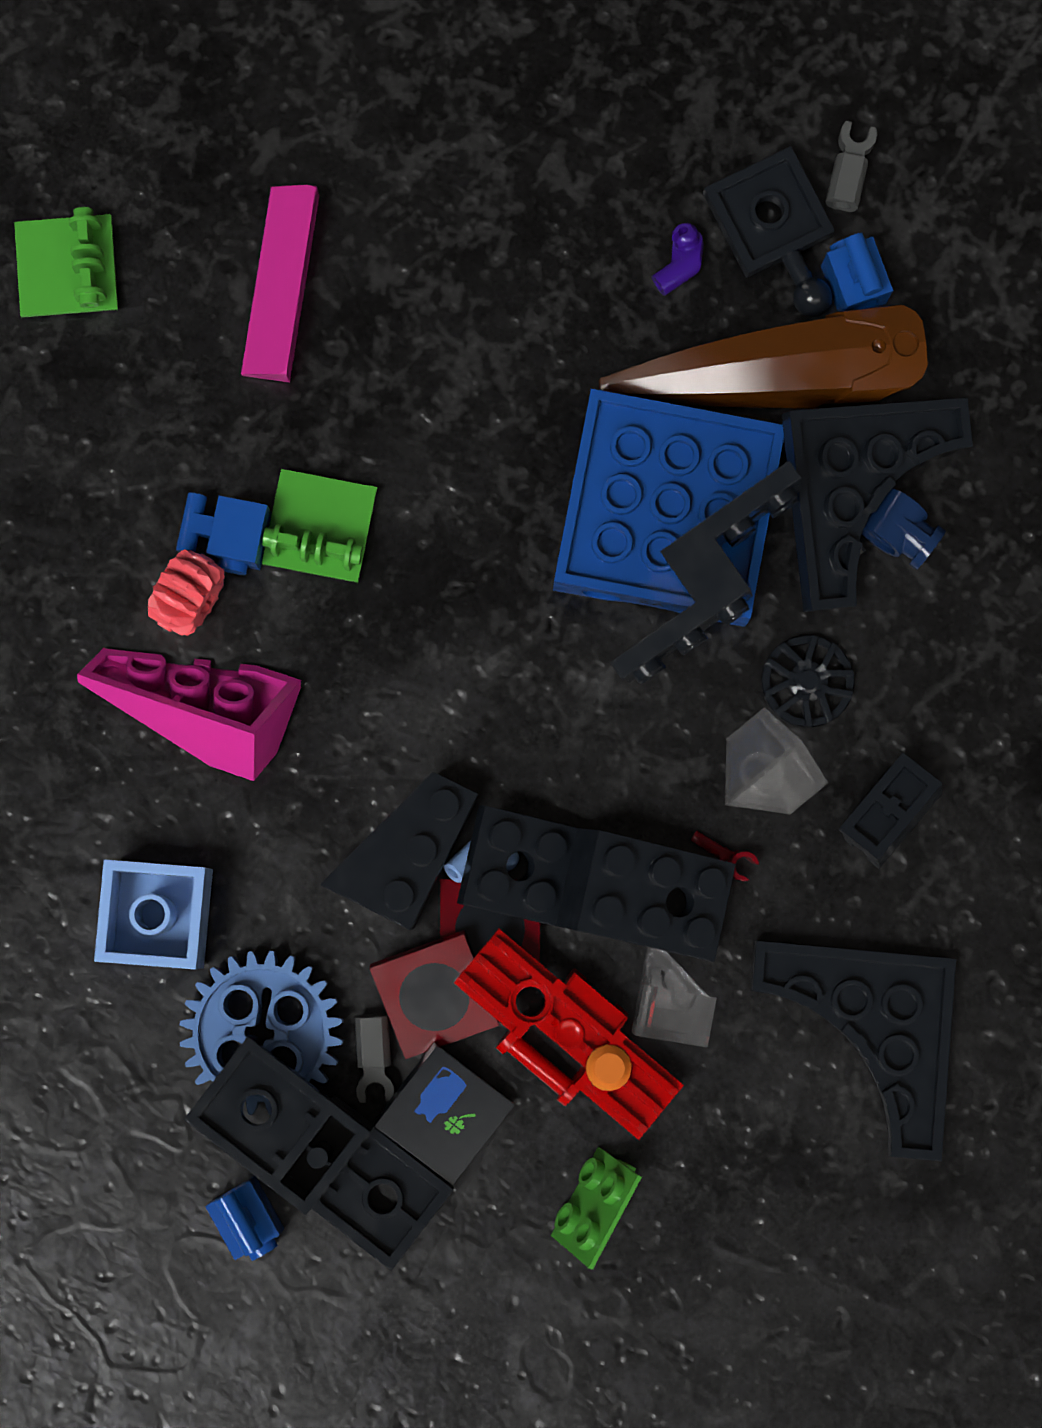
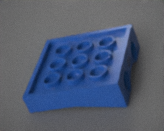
[553,389,784,627]

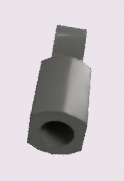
[826,121,877,212]
[354,1013,395,1103]

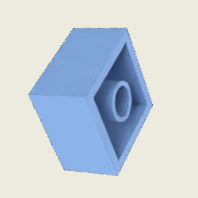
[94,860,213,969]

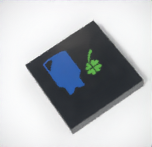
[372,1042,514,1185]

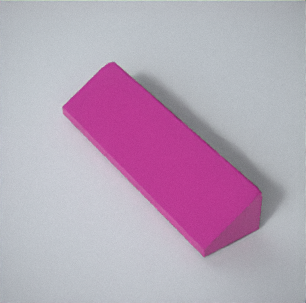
[241,185,319,383]

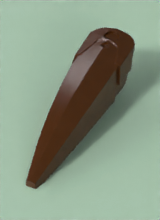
[599,305,928,408]

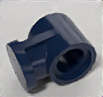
[862,488,946,570]

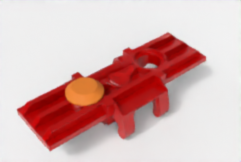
[453,929,684,1140]

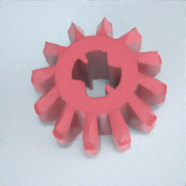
[148,549,224,636]

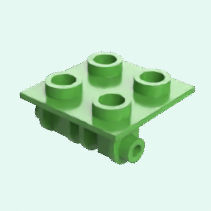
[14,207,118,318]
[262,469,377,583]
[551,1147,642,1270]

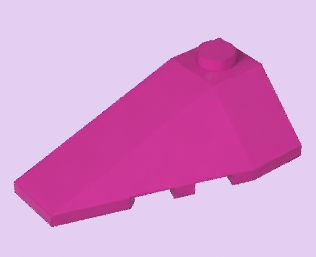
[77,648,301,781]

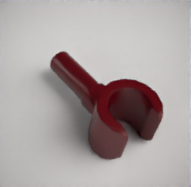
[690,831,759,881]

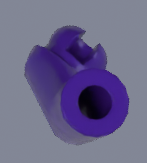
[651,223,704,296]

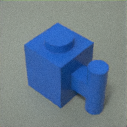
[821,233,893,312]
[176,493,272,575]
[205,1176,285,1261]

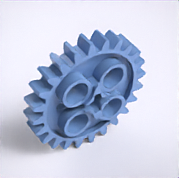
[180,951,344,1115]

